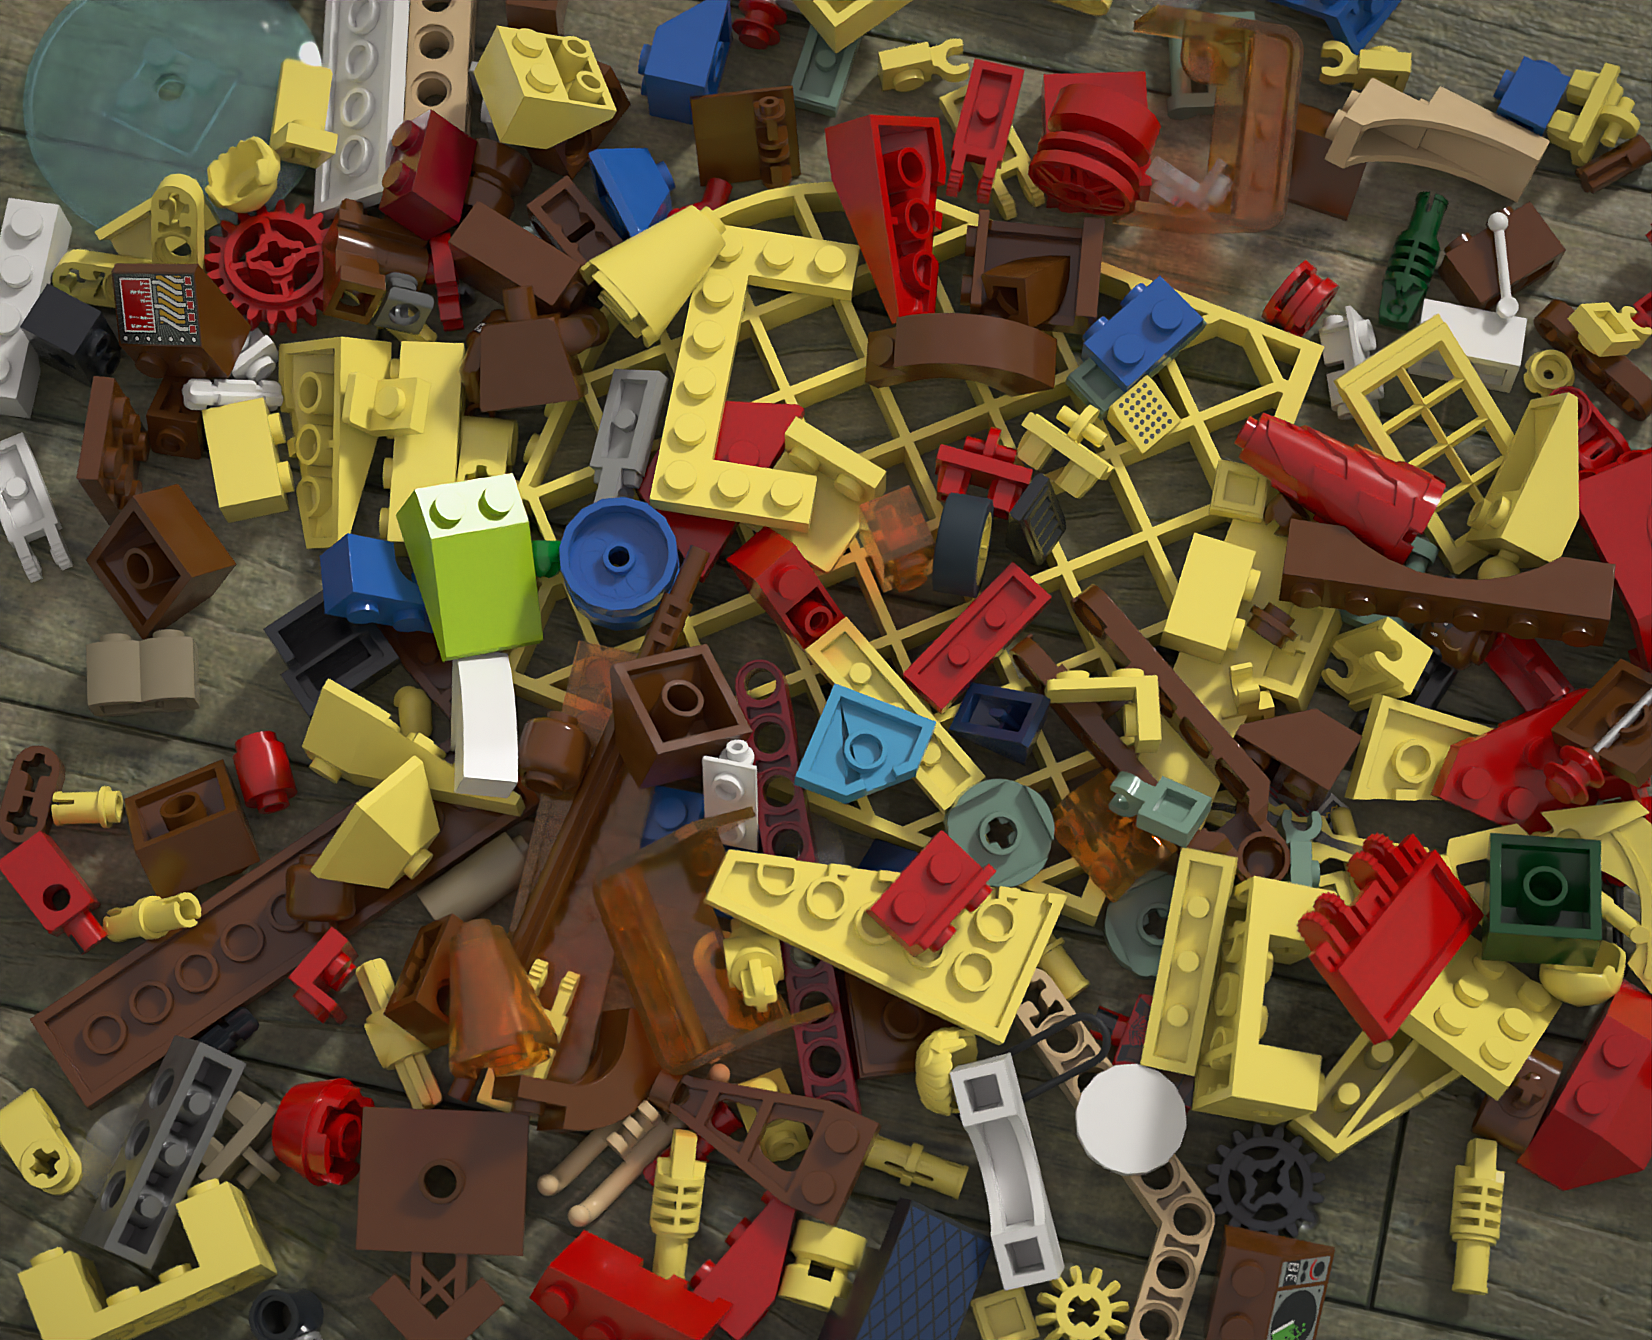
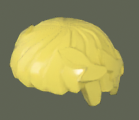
[915,1027,978,1116]

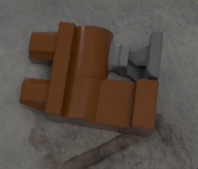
[322,198,434,335]

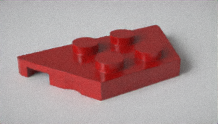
[636,401,805,583]

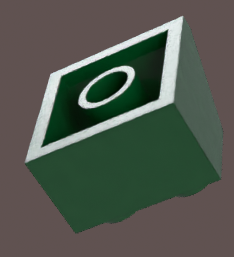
[1482,833,1602,967]

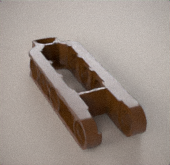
[1009,584,1291,882]

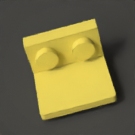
[743,417,887,575]

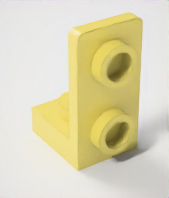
[269,58,338,169]
[1045,668,1161,753]

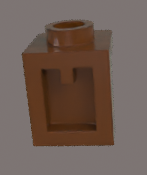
[146,376,214,460]

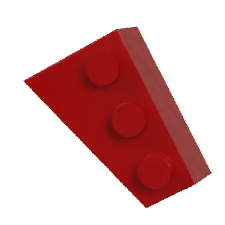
[529,1230,734,1340]

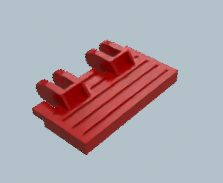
[1297,832,1485,1046]

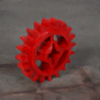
[204,199,344,336]

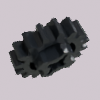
[1204,1124,1325,1239]

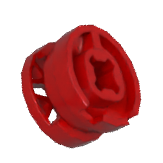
[1261,260,1340,338]

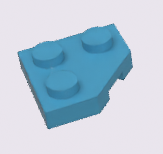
[794,683,936,804]

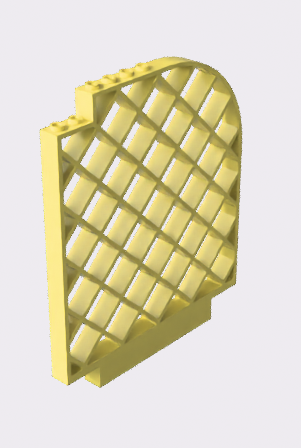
[502,182,1325,927]

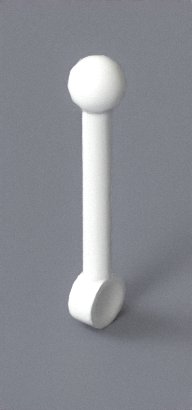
[1488,212,1519,319]

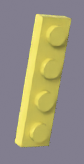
[805,616,986,815]
[1140,847,1238,1076]

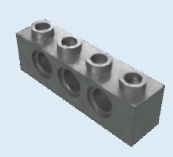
[79,1035,246,1269]

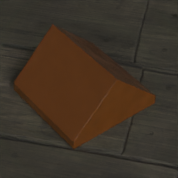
[1250,97,1367,221]

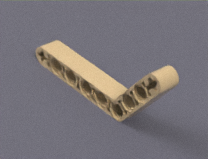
[1013,968,1215,1340]

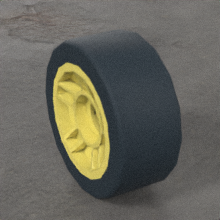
[932,492,994,598]

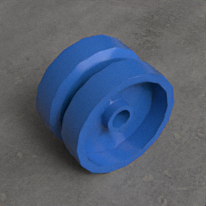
[559,497,680,631]

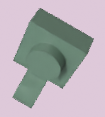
[1109,771,1212,849]
[1277,809,1322,888]

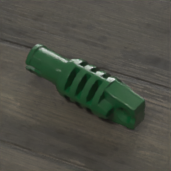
[1378,191,1449,331]

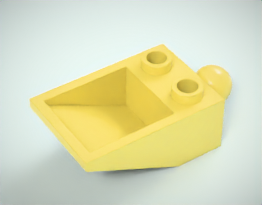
[1465,392,1579,580]

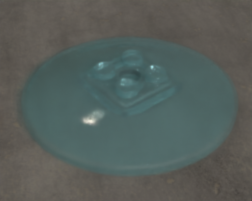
[23,0,322,241]

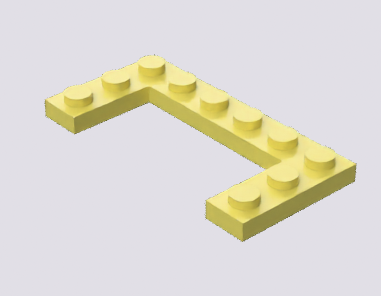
[650,225,860,533]

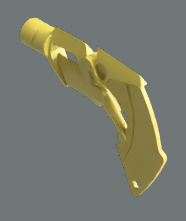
[1440,800,1652,994]

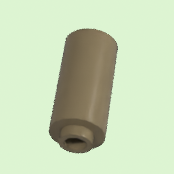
[416,832,538,924]

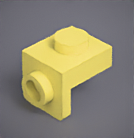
[735,1068,810,1162]

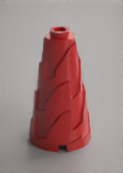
[1234,412,1446,565]

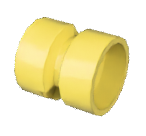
[777,1220,867,1312]

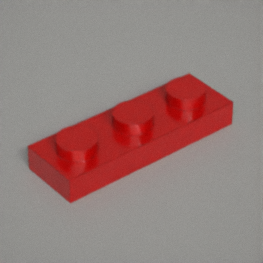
[902,561,1052,715]

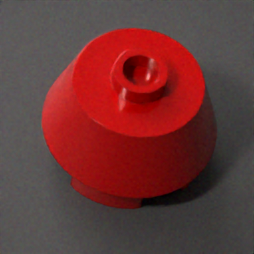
[272,1078,375,1186]

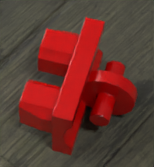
[935,427,1033,520]

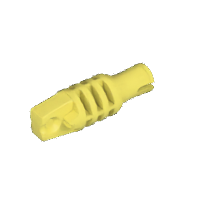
[649,1129,706,1280]
[1449,1138,1504,1295]

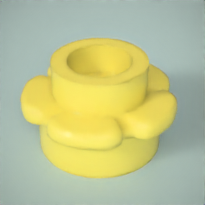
[1523,350,1575,397]

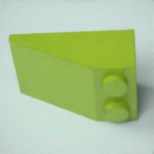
[396,473,543,662]

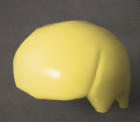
[1539,940,1626,1007]

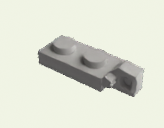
[590,369,669,503]

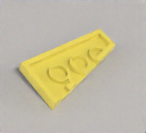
[1344,693,1493,801]

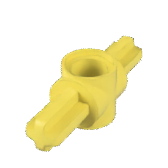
[723,918,784,1013]
[355,958,443,1109]

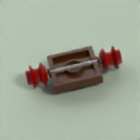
[1543,659,1652,805]

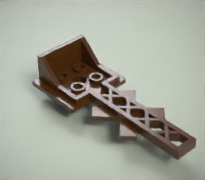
[356,1107,530,1340]

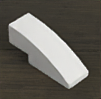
[451,652,518,798]

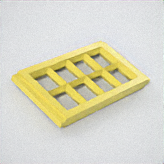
[1333,313,1514,575]

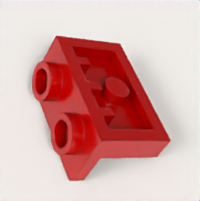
[866,830,997,957]
[288,927,359,1025]

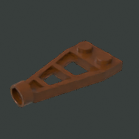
[648,1065,882,1227]

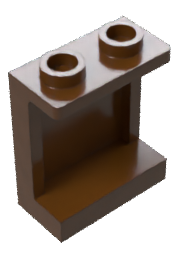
[960,209,1105,334]

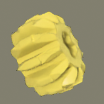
[1035,1266,1129,1340]

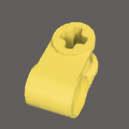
[457,416,518,482]
[0,1088,83,1195]

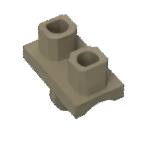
[198,1091,282,1189]

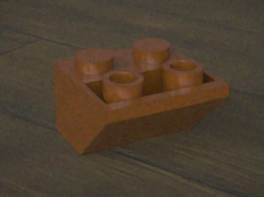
[1233,708,1362,812]

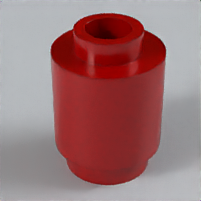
[233,731,298,814]

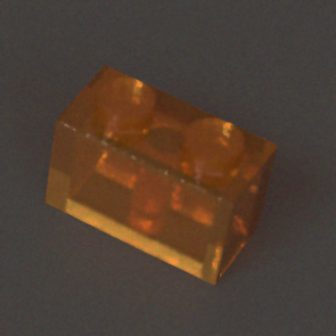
[859,485,935,592]

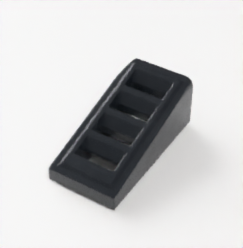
[1005,473,1066,566]

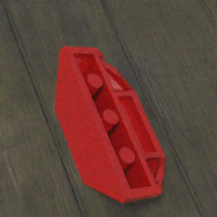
[1515,979,1652,1192]

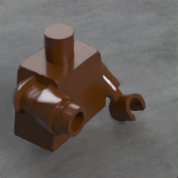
[459,285,610,418]

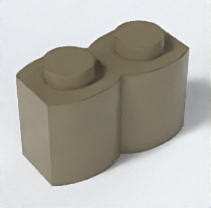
[86,629,200,717]

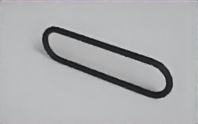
[953,1012,1111,1122]

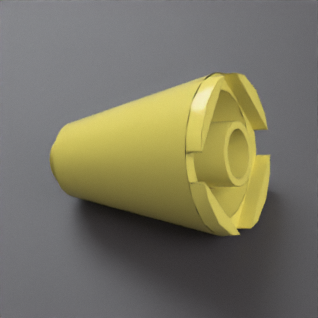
[579,205,727,348]

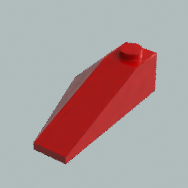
[824,114,946,324]

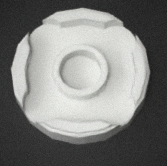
[1075,1064,1187,1176]

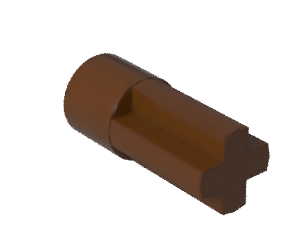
[1576,135,1652,194]

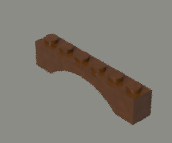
[1279,519,1616,647]

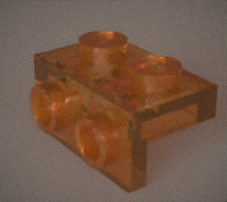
[1051,768,1178,903]

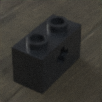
[20,283,121,388]

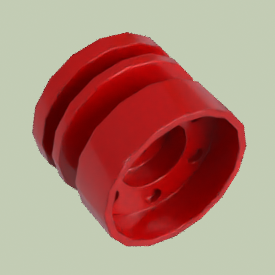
[1028,83,1161,216]

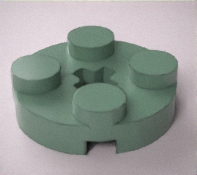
[944,779,1055,887]
[1103,871,1176,980]

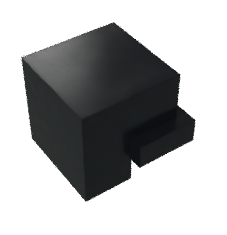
[263,590,402,719]

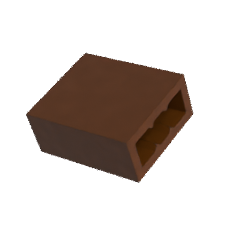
[448,201,590,317]

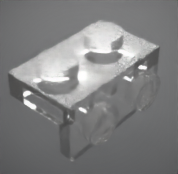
[1145,156,1235,213]

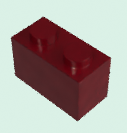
[379,109,477,241]

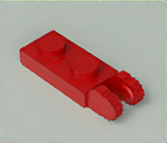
[946,58,1025,205]

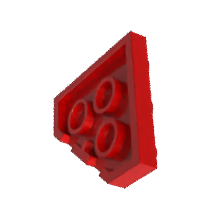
[1430,688,1599,835]

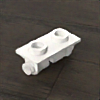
[1319,306,1384,419]
[702,740,759,851]

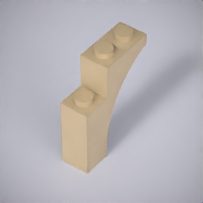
[1325,78,1550,202]

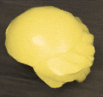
[205,136,281,213]

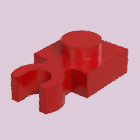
[426,233,464,332]

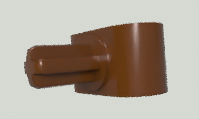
[1470,1048,1564,1155]

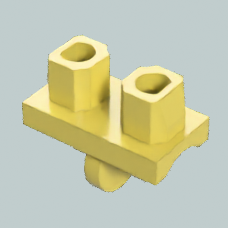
[1547,62,1641,167]
[1016,405,1115,499]

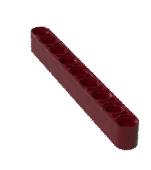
[735,659,862,1115]

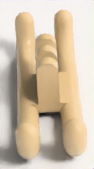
[537,1033,730,1227]

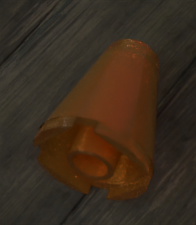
[449,919,560,1079]

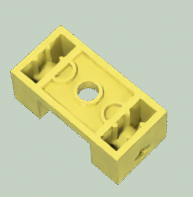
[1192,876,1337,1125]
[18,1179,278,1340]

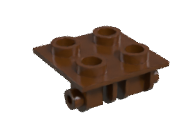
[690,85,801,190]

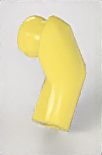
[394,686,433,738]

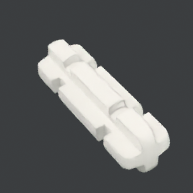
[182,378,283,411]

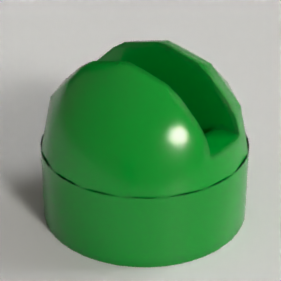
[531,540,561,578]

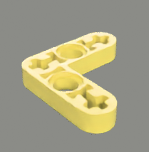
[52,174,205,308]

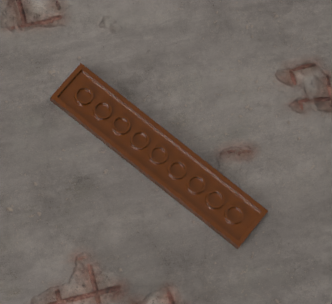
[30,738,543,1111]

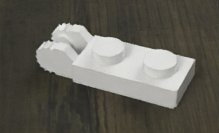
[0,432,73,583]

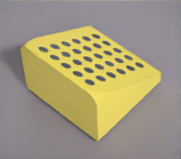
[1107,375,1181,456]

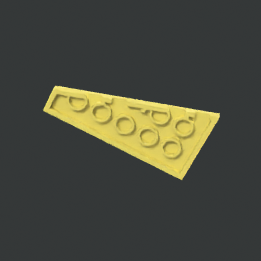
[703,850,1068,1045]

